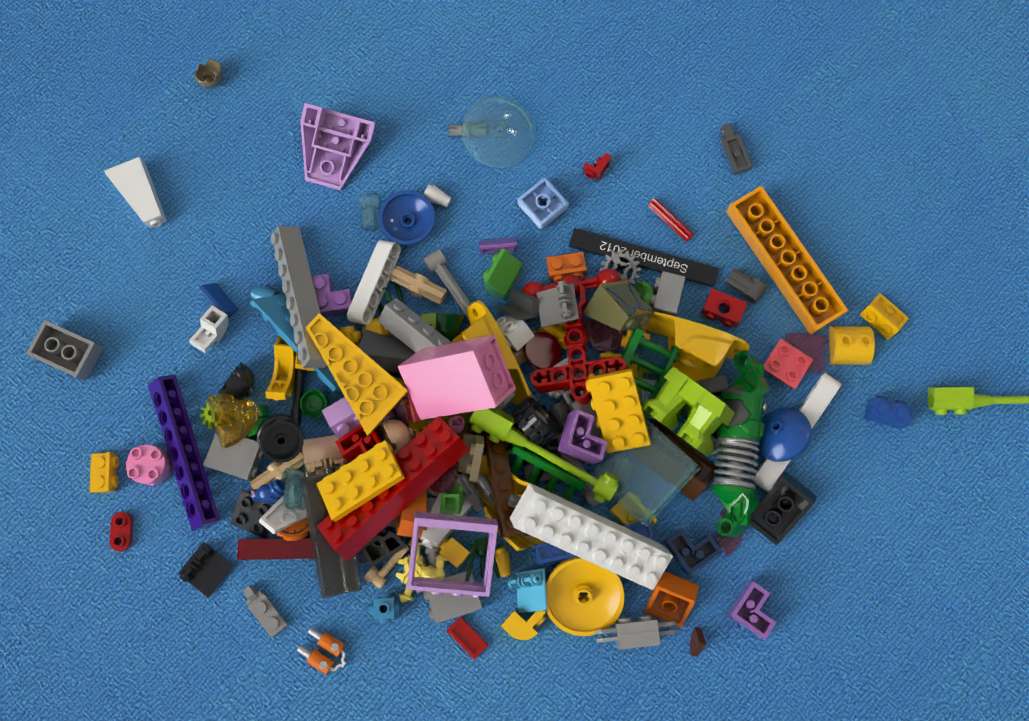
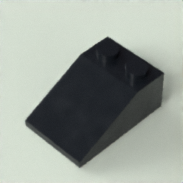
[750,471,816,546]

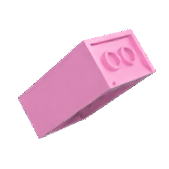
[398,334,516,420]

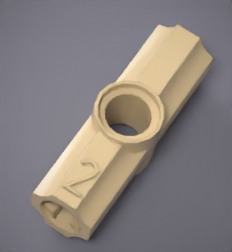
[390,266,448,305]
[250,451,305,489]

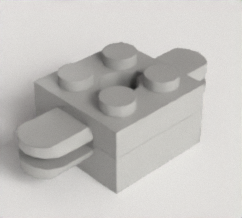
[595,615,677,650]

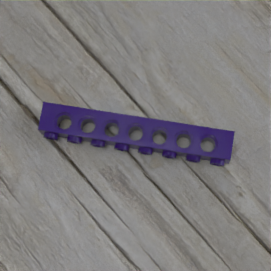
[148,375,220,531]

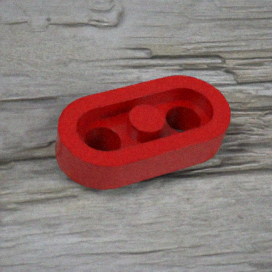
[110,512,133,552]

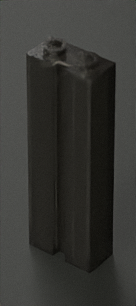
[299,468,362,599]

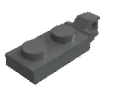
[720,123,753,175]

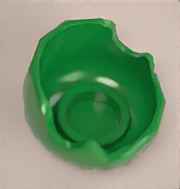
[300,389,329,419]

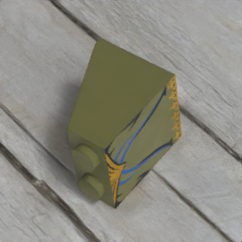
[583,280,655,331]

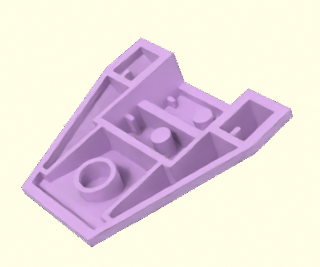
[300,103,376,190]

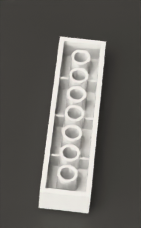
[510,483,673,590]

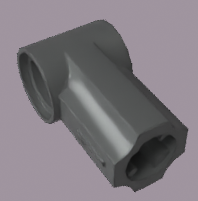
[725,268,766,303]

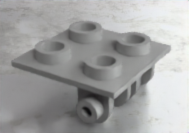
[537,281,579,328]

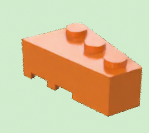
[396,489,427,538]

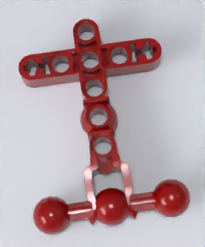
[522,268,628,405]

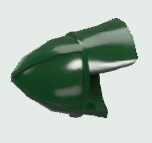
[429,313,466,342]

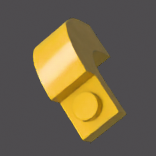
[266,336,296,401]

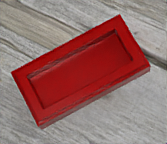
[446,616,488,660]

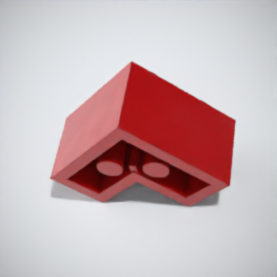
[335,424,384,462]

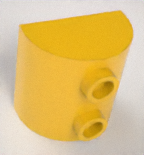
[829,326,875,365]

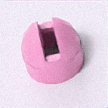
[449,416,465,433]

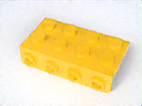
[586,368,651,453]
[317,440,405,522]

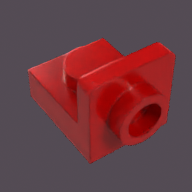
[583,153,611,181]

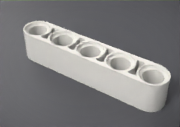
[347,240,401,325]

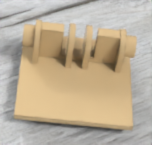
[302,435,347,479]

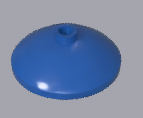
[379,191,435,245]
[756,407,812,462]

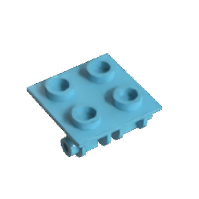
[507,569,548,613]

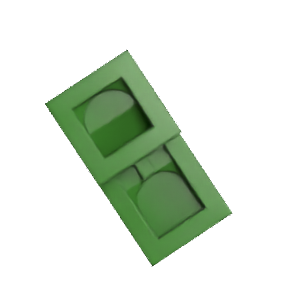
[440,474,465,515]

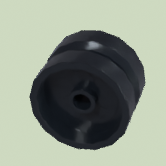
[256,413,304,463]

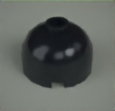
[218,362,255,401]

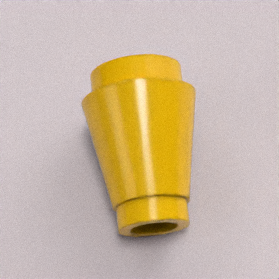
[495,546,512,577]

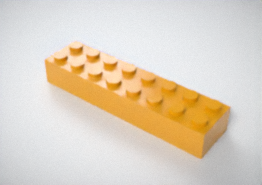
[726,186,849,335]

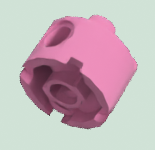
[126,445,172,486]

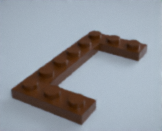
[482,423,535,537]

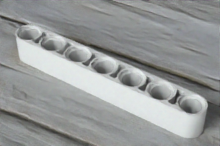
[753,373,841,492]

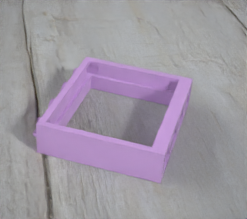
[407,511,498,598]

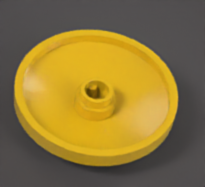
[546,556,624,636]

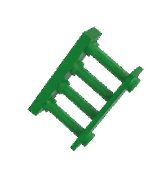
[618,328,680,419]
[510,445,587,501]

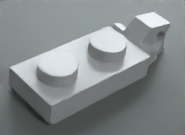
[243,585,288,638]

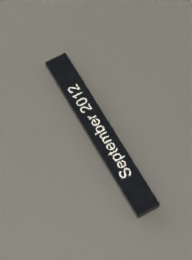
[569,228,719,287]

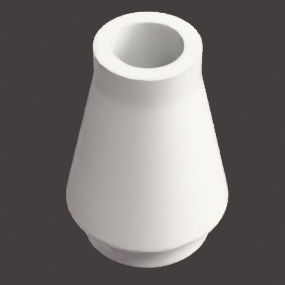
[423,184,451,208]

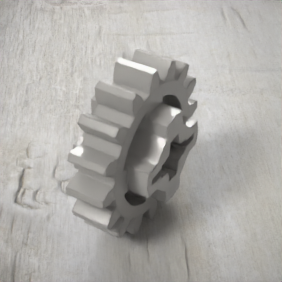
[600,249,641,285]

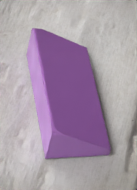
[479,238,517,254]

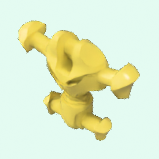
[396,538,447,603]

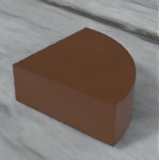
[690,627,706,657]

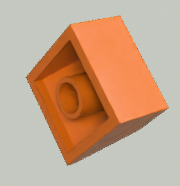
[644,571,699,628]

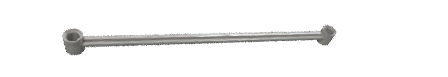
[423,249,600,508]

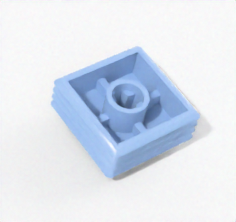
[517,177,569,229]

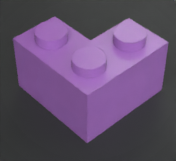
[311,274,353,318]
[557,409,607,464]
[727,581,777,640]

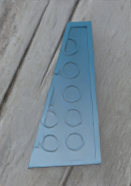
[250,293,341,392]

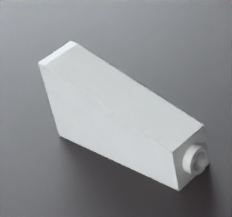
[104,157,167,228]
[420,472,473,549]

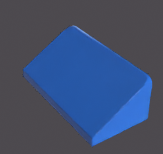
[200,283,239,318]

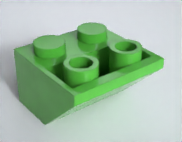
[483,248,523,301]

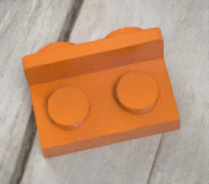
[546,252,587,282]

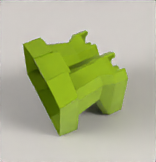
[642,367,735,458]

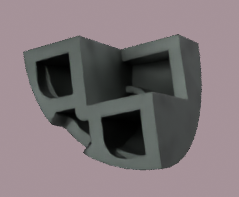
[361,529,406,567]

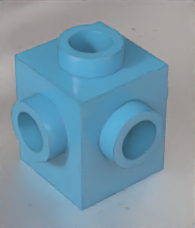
[370,594,400,623]

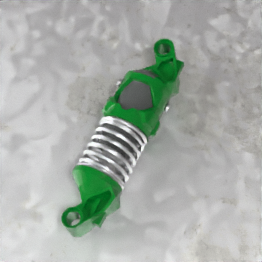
[711,351,769,538]

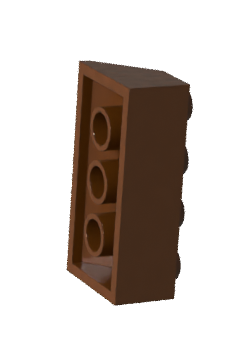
[631,420,718,501]

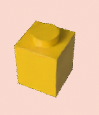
[439,537,471,568]

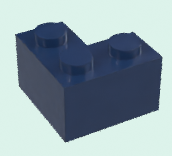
[663,529,722,575]

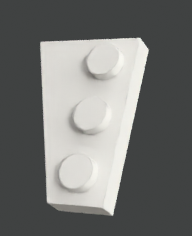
[259,480,326,534]

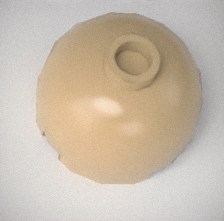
[378,419,414,456]

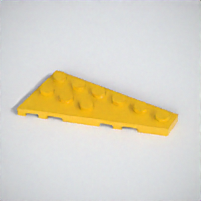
[305,313,408,436]

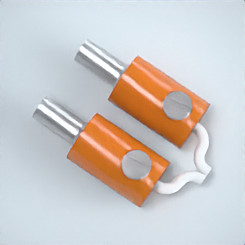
[297,628,346,675]

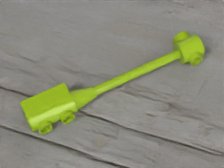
[928,387,1029,415]
[469,407,619,503]

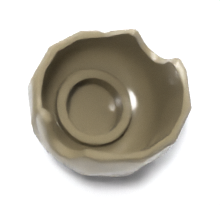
[194,59,223,88]

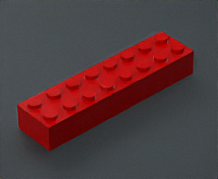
[317,416,470,562]

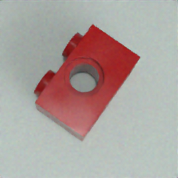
[701,288,747,328]

